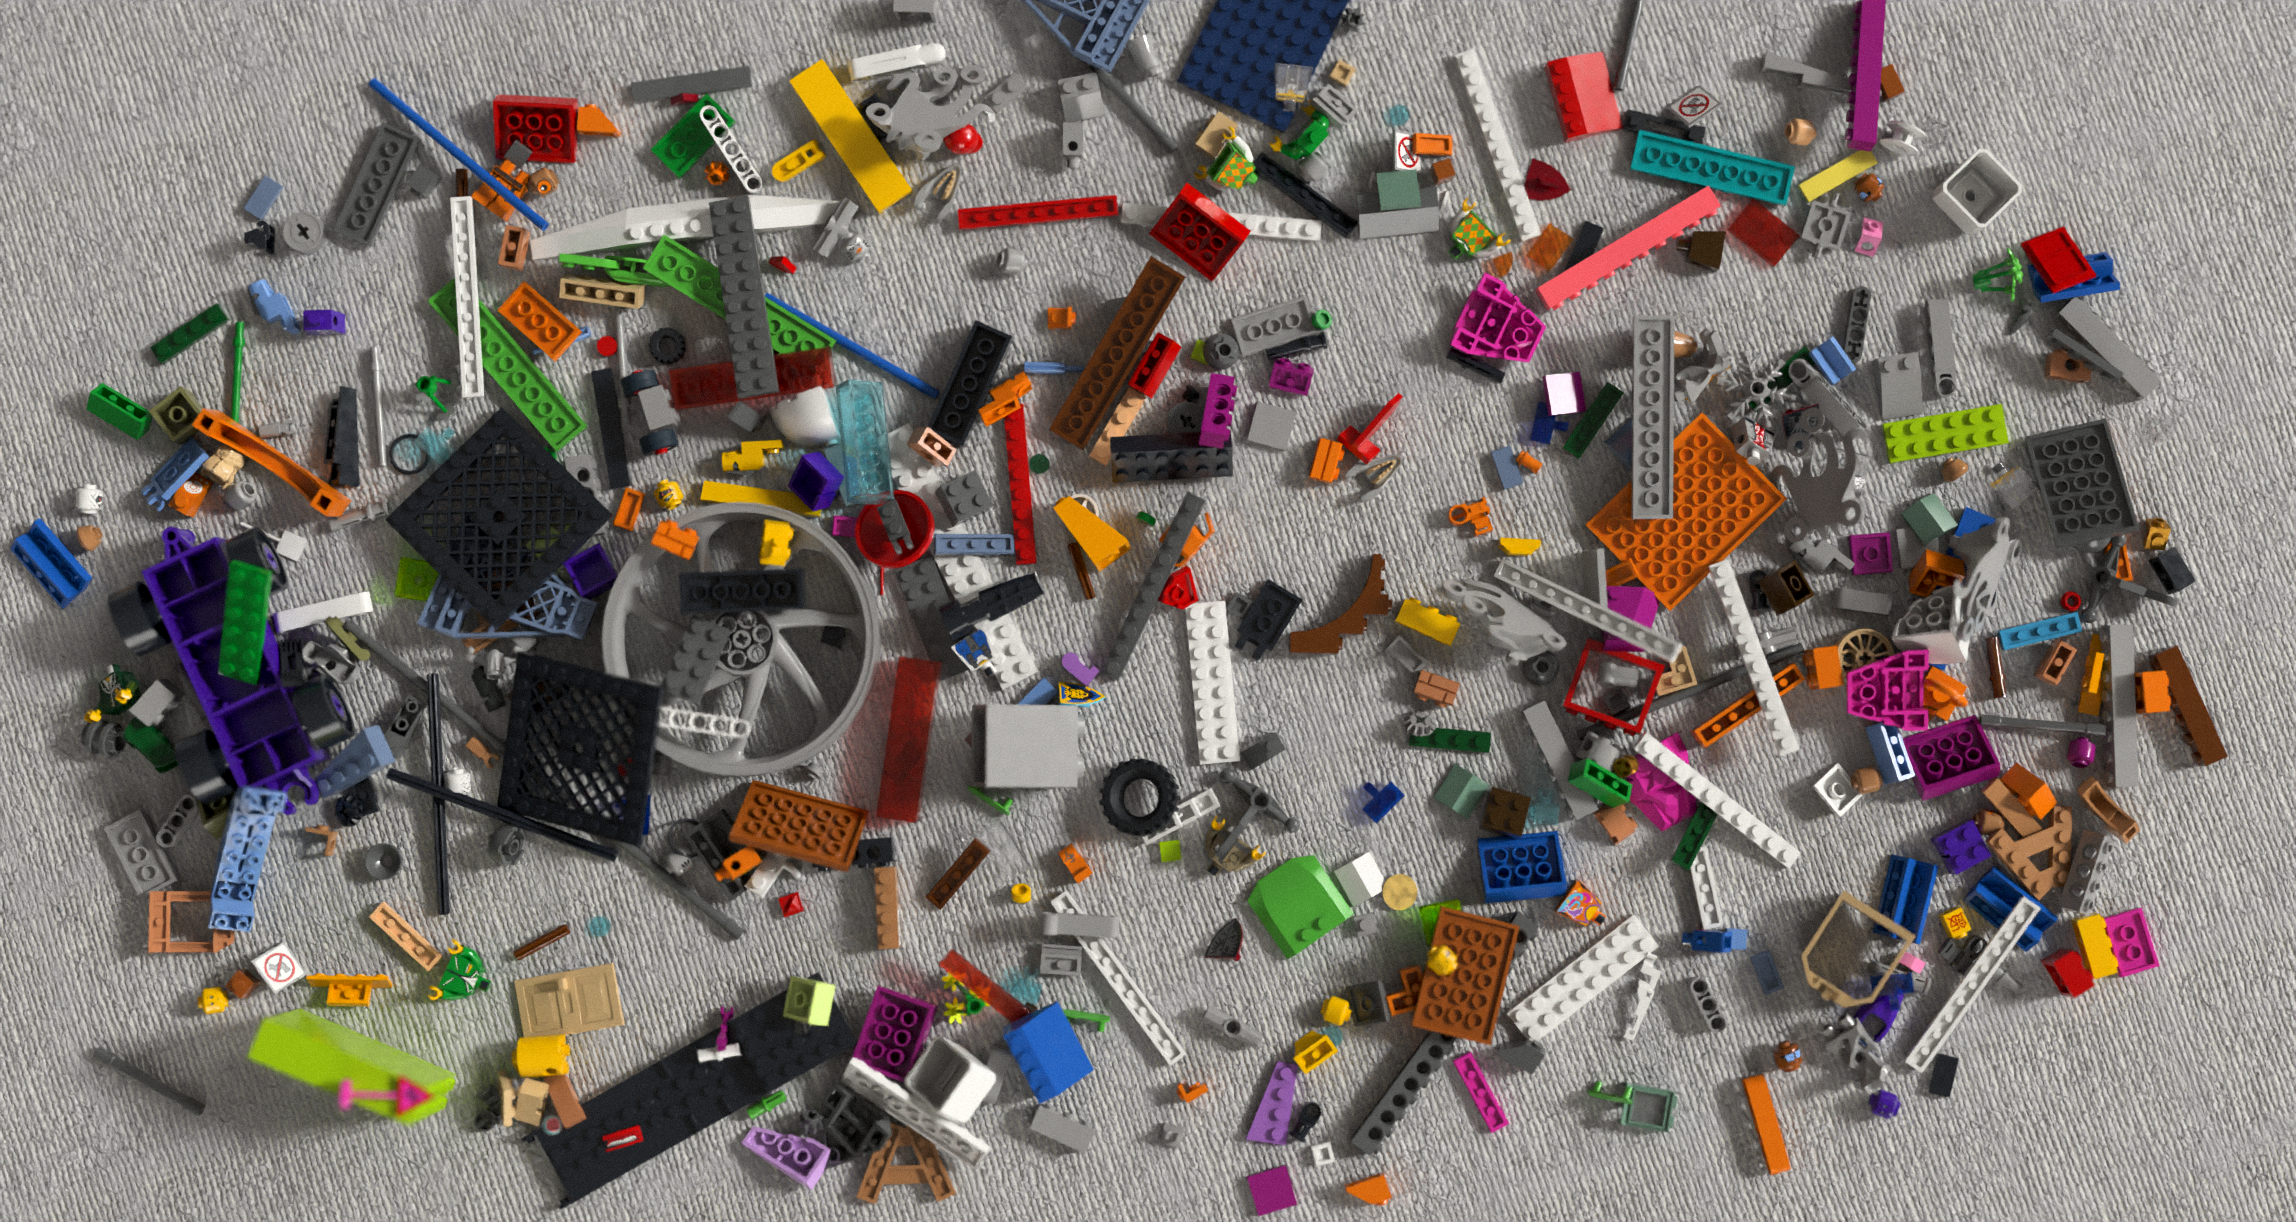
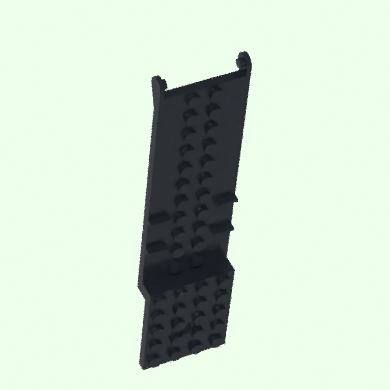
[521,971,858,1210]

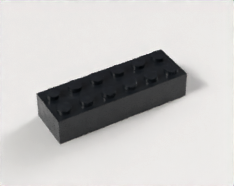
[928,320,1013,448]
[1110,430,1233,483]

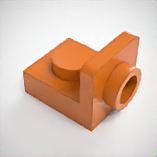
[1048,307,1076,329]
[1176,1081,1208,1103]

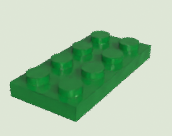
[650,93,736,179]

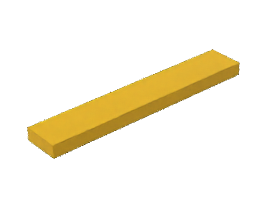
[700,480,822,518]

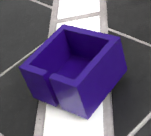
[787,452,844,511]
[564,543,618,600]
[1930,820,1992,875]

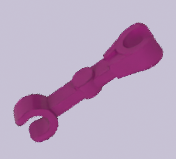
[716,1007,734,1051]

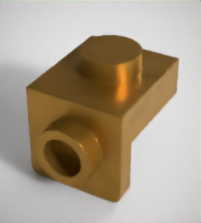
[2143,517,2171,551]

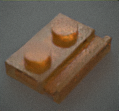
[1526,223,1573,272]

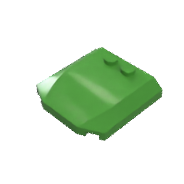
[1247,855,1354,960]

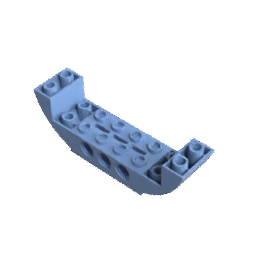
[209,786,287,932]

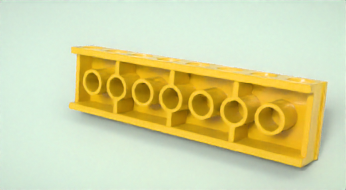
[790,59,913,214]

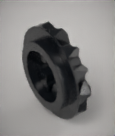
[333,795,362,827]

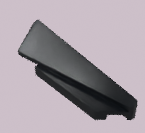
[323,386,359,487]

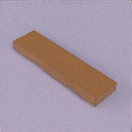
[1981,777,2043,839]

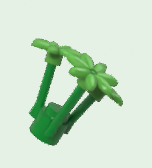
[1972,248,2024,302]

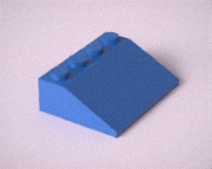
[1477,831,1567,904]
[1003,1001,1094,1104]

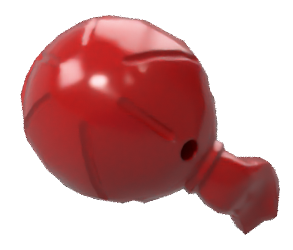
[943,124,983,155]

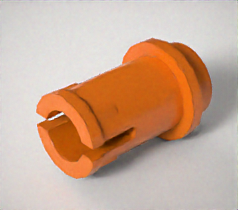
[1516,450,1543,474]

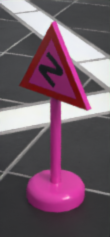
[340,1074,435,1117]

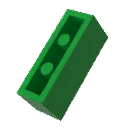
[86,383,153,440]
[1567,758,1632,808]

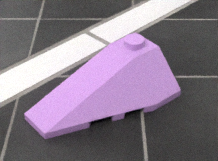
[741,1127,830,1190]

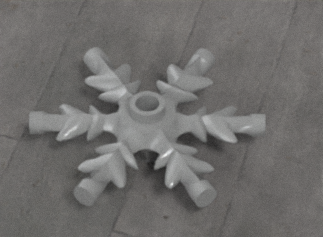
[1716,350,1796,429]

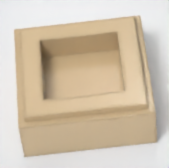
[1329,59,1356,87]

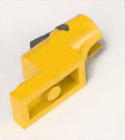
[722,440,784,476]

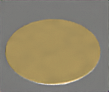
[1382,874,1417,910]

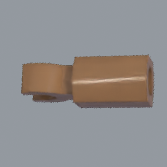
[465,737,501,769]

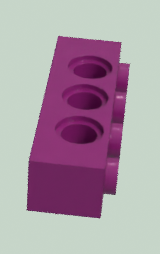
[1199,373,1237,449]

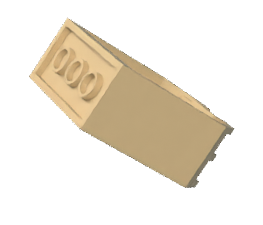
[1801,891,1915,1008]

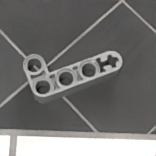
[1039,912,1120,937]

